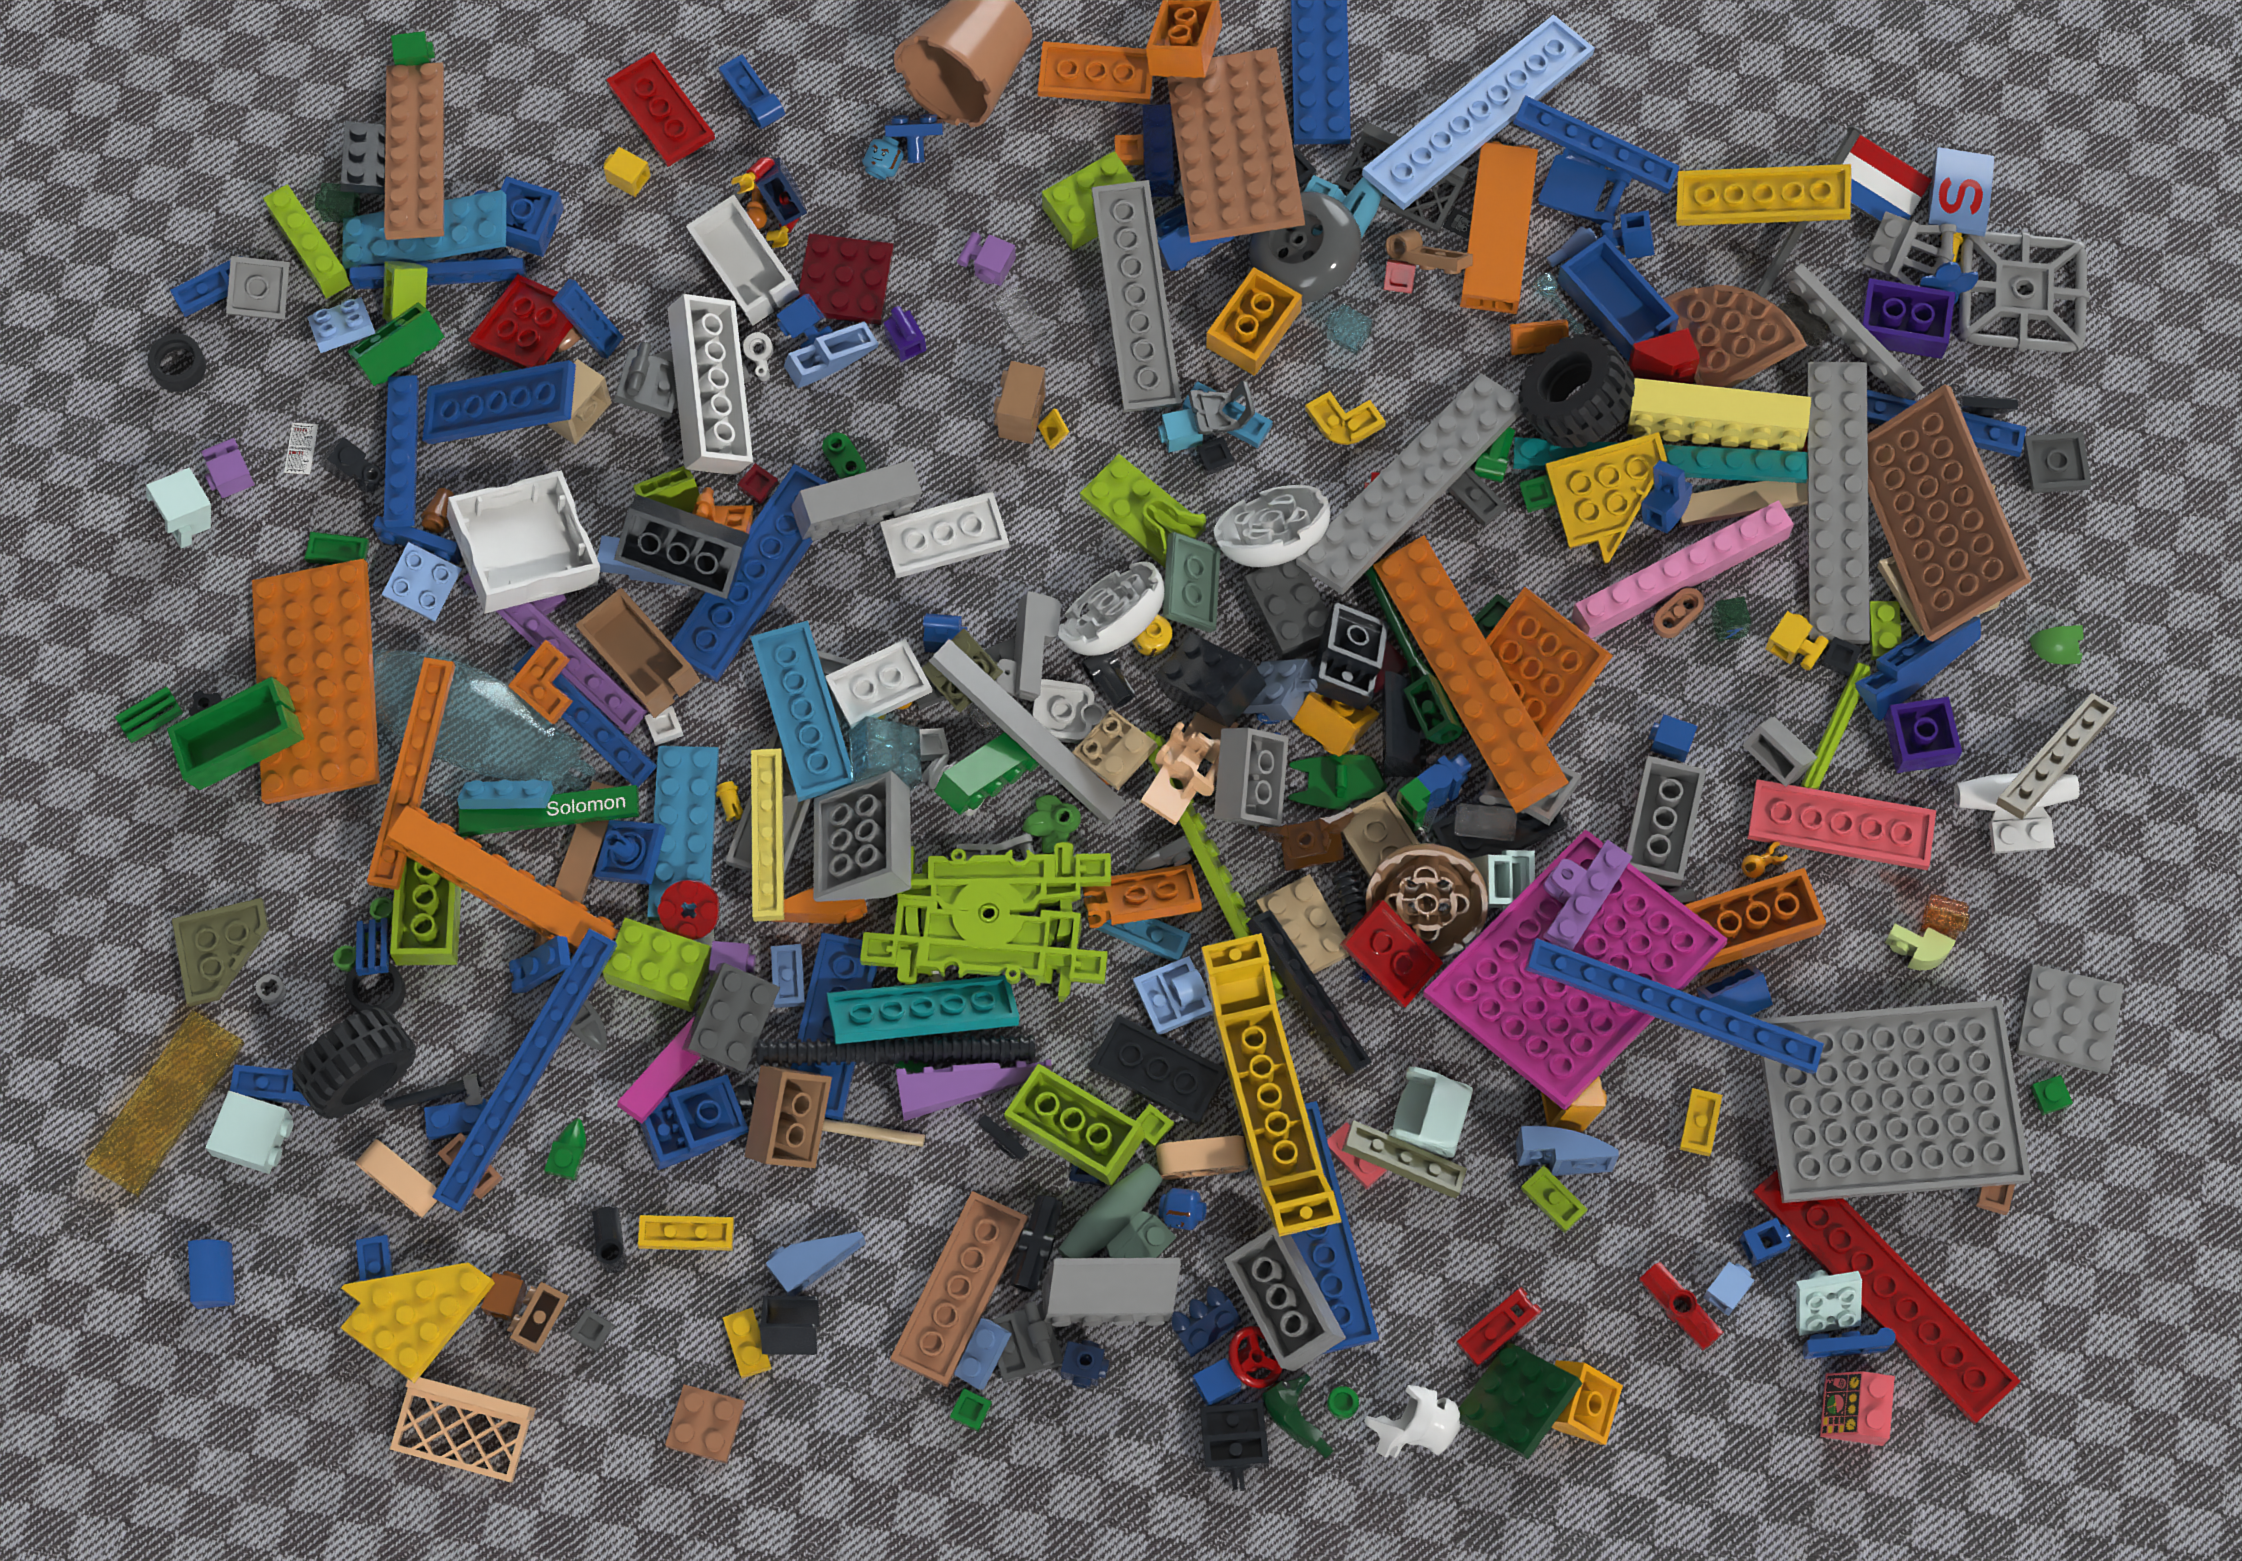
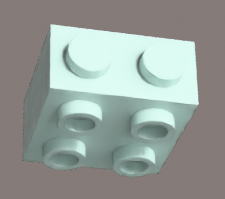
[205,1091,293,1174]

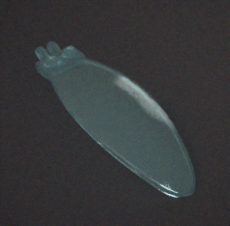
[373,650,596,794]

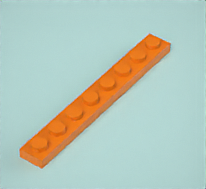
[367,657,456,890]

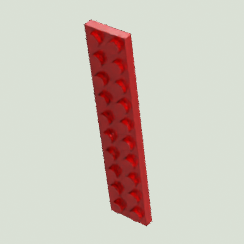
[1752,1170,2021,1425]

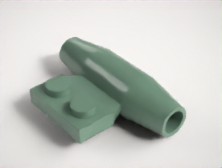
[1058,1163,1177,1258]

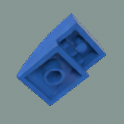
[639,1075,749,1170]

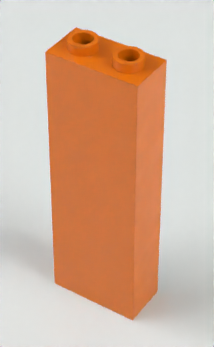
[1460,141,1538,314]

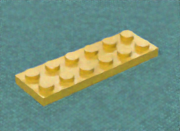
[1676,164,1852,226]

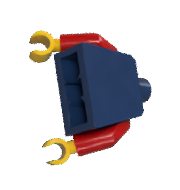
[731,157,807,248]

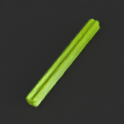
[1801,663,1871,790]

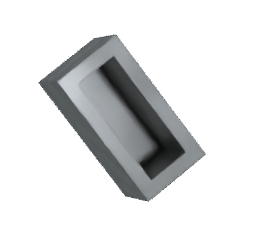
[1742,716,1818,787]

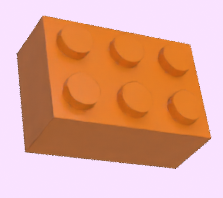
[1146,0,1222,78]

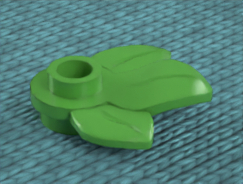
[1022,795,1081,854]

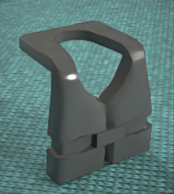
[1188,380,1255,434]

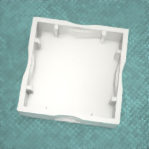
[447,470,600,613]

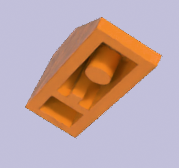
[772,887,868,924]

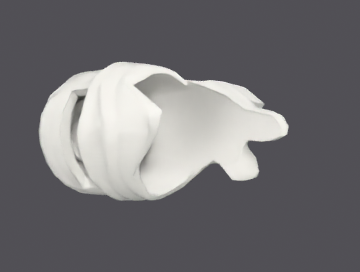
[1364,1385,1460,1458]

